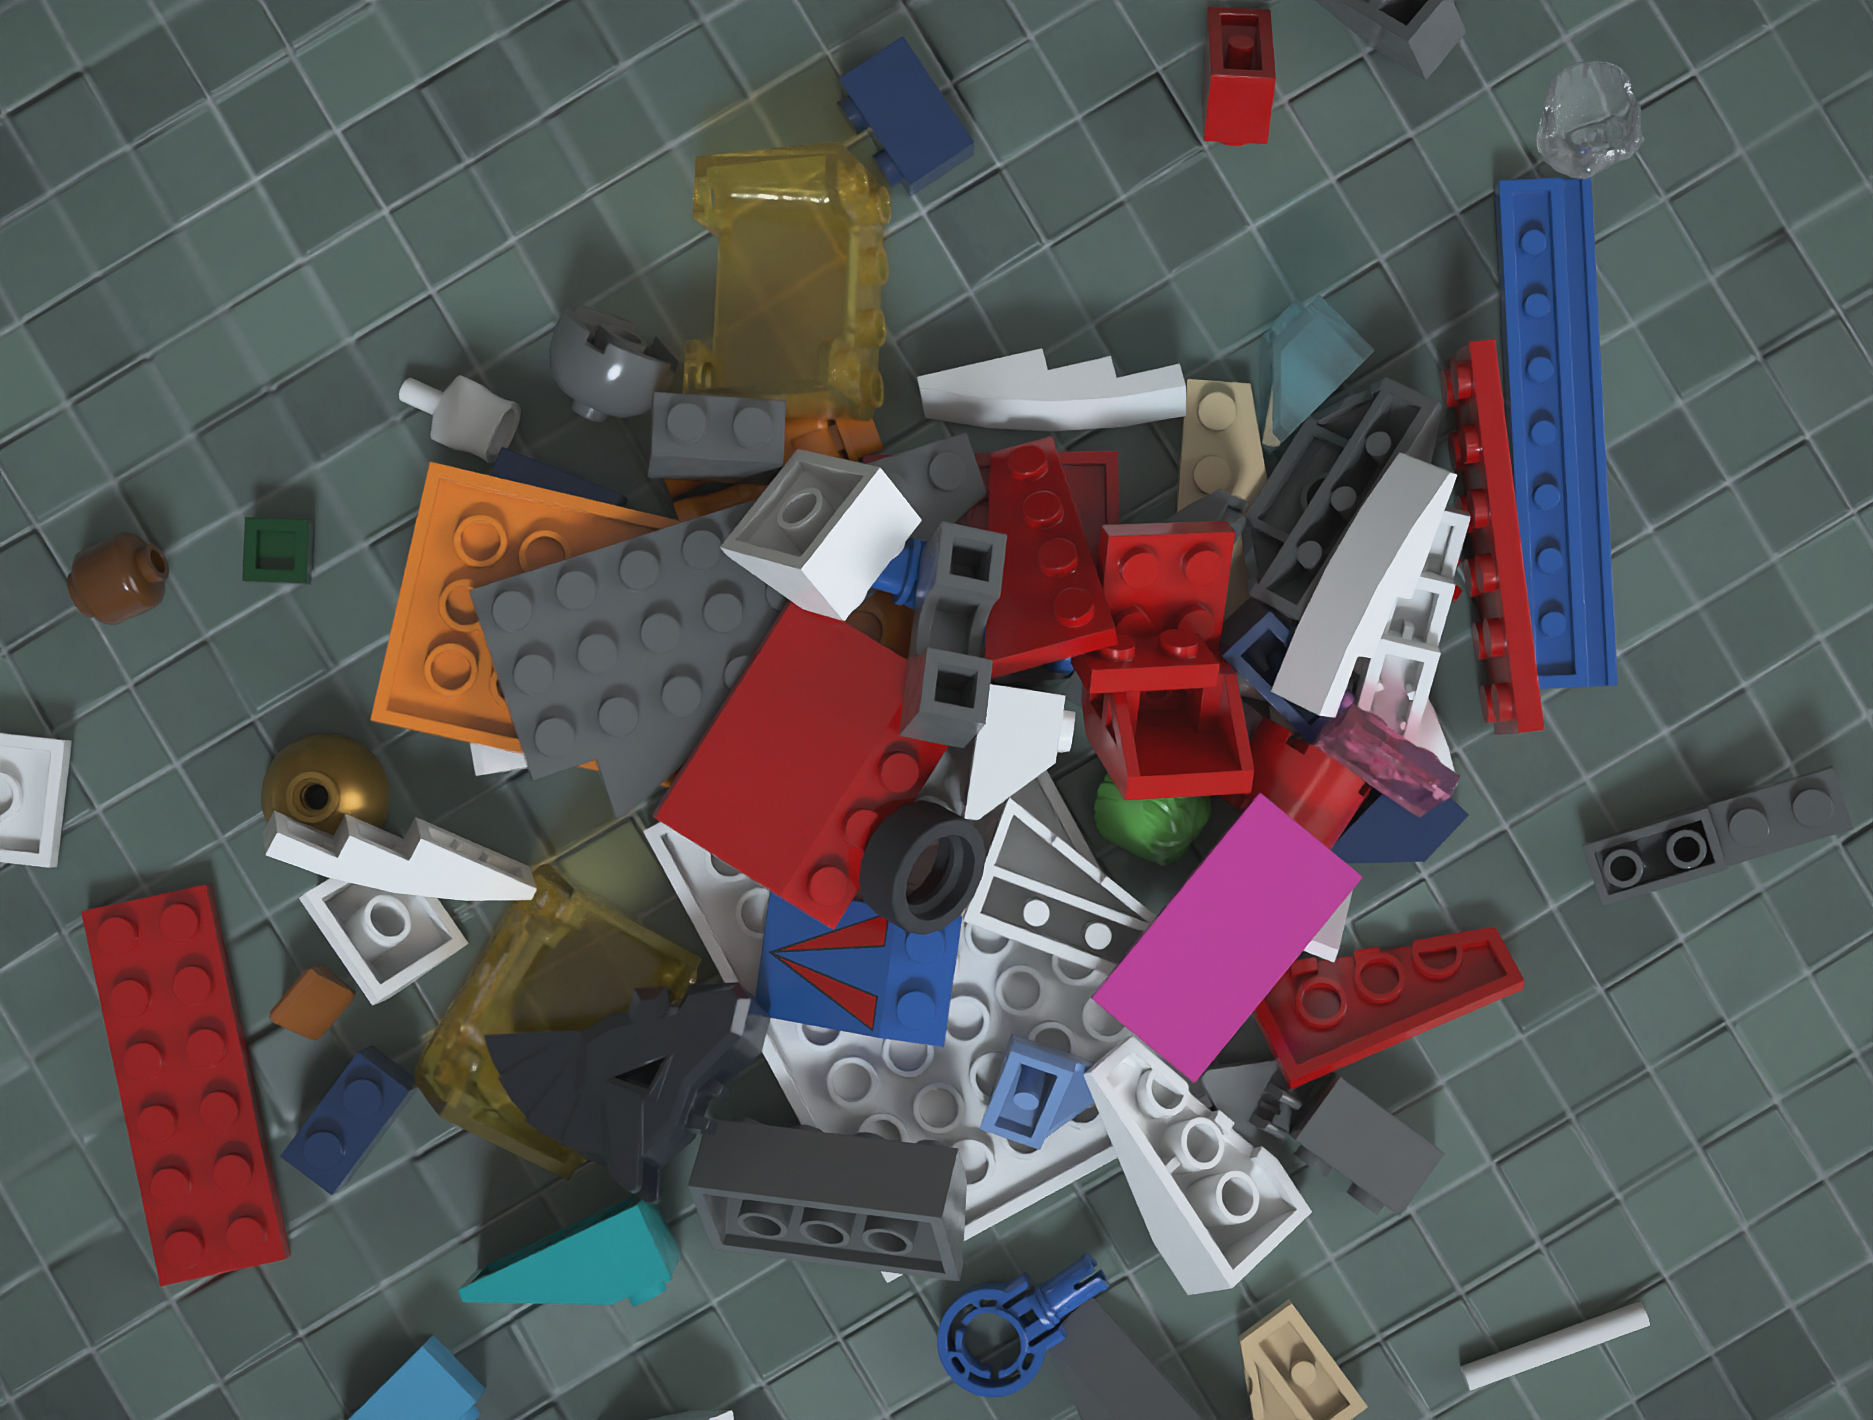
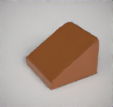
[269,964,356,1040]

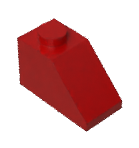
[1202,6,1276,146]

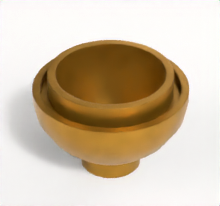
[261,733,390,836]

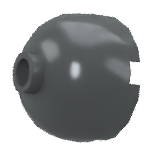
[549,305,682,423]

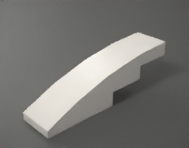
[917,348,1186,431]
[1271,452,1457,718]
[1342,506,1471,775]
[263,810,537,901]

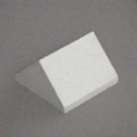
[299,878,469,1006]

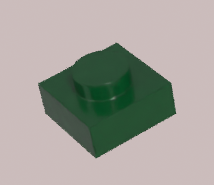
[242,517,314,585]

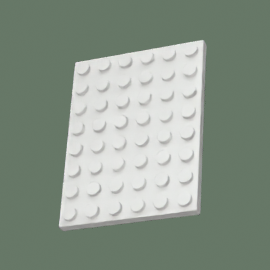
[643,655,1212,1283]

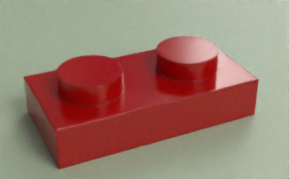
[1070,629,1220,694]

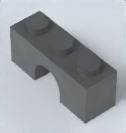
[899,521,1007,748]

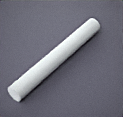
[1460,1301,1650,1391]

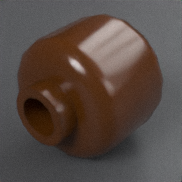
[67,532,169,625]

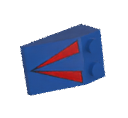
[755,892,962,1047]

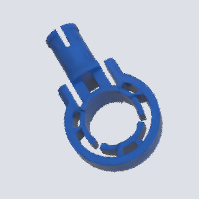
[937,1253,1110,1397]

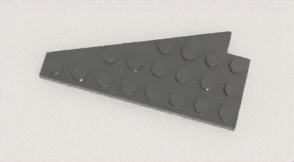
[469,432,987,819]

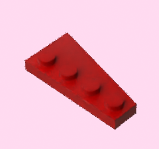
[985,436,1118,679]

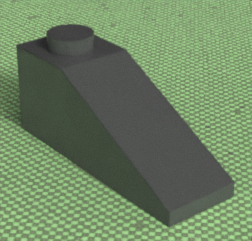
[1315,0,1466,81]

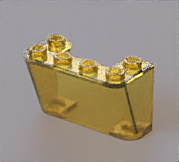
[683,141,892,421]

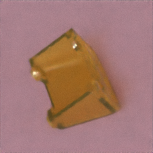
[415,864,702,1180]

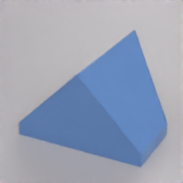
[979,1033,1096,1150]

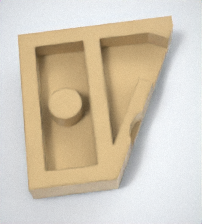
[1238,1299,1368,1420]

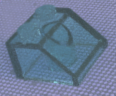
[1259,295,1375,456]

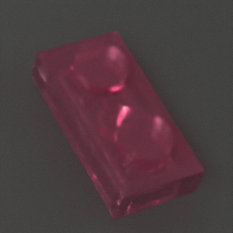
[1313,703,1460,818]

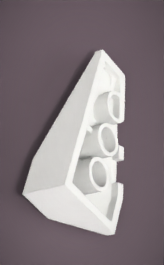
[1083,1036,1312,1295]

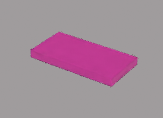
[1091,792,1363,1083]

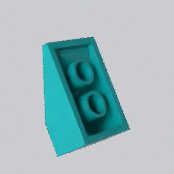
[458,1194,681,1307]

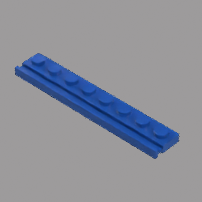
[1494,176,1618,689]

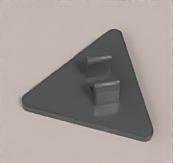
[1198,1057,1317,1158]

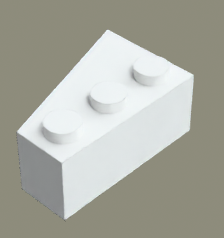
[962,798,1156,975]

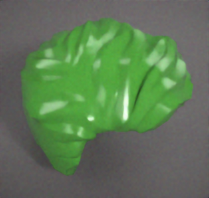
[1094,774,1212,867]

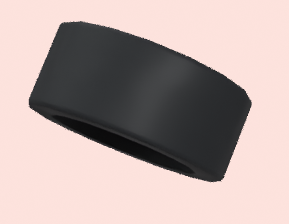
[859,800,986,935]

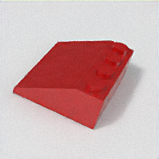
[652,600,949,930]

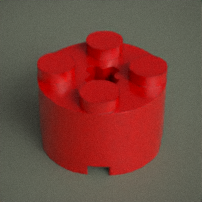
[1217,717,1372,850]

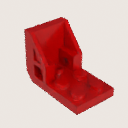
[1081,521,1254,800]

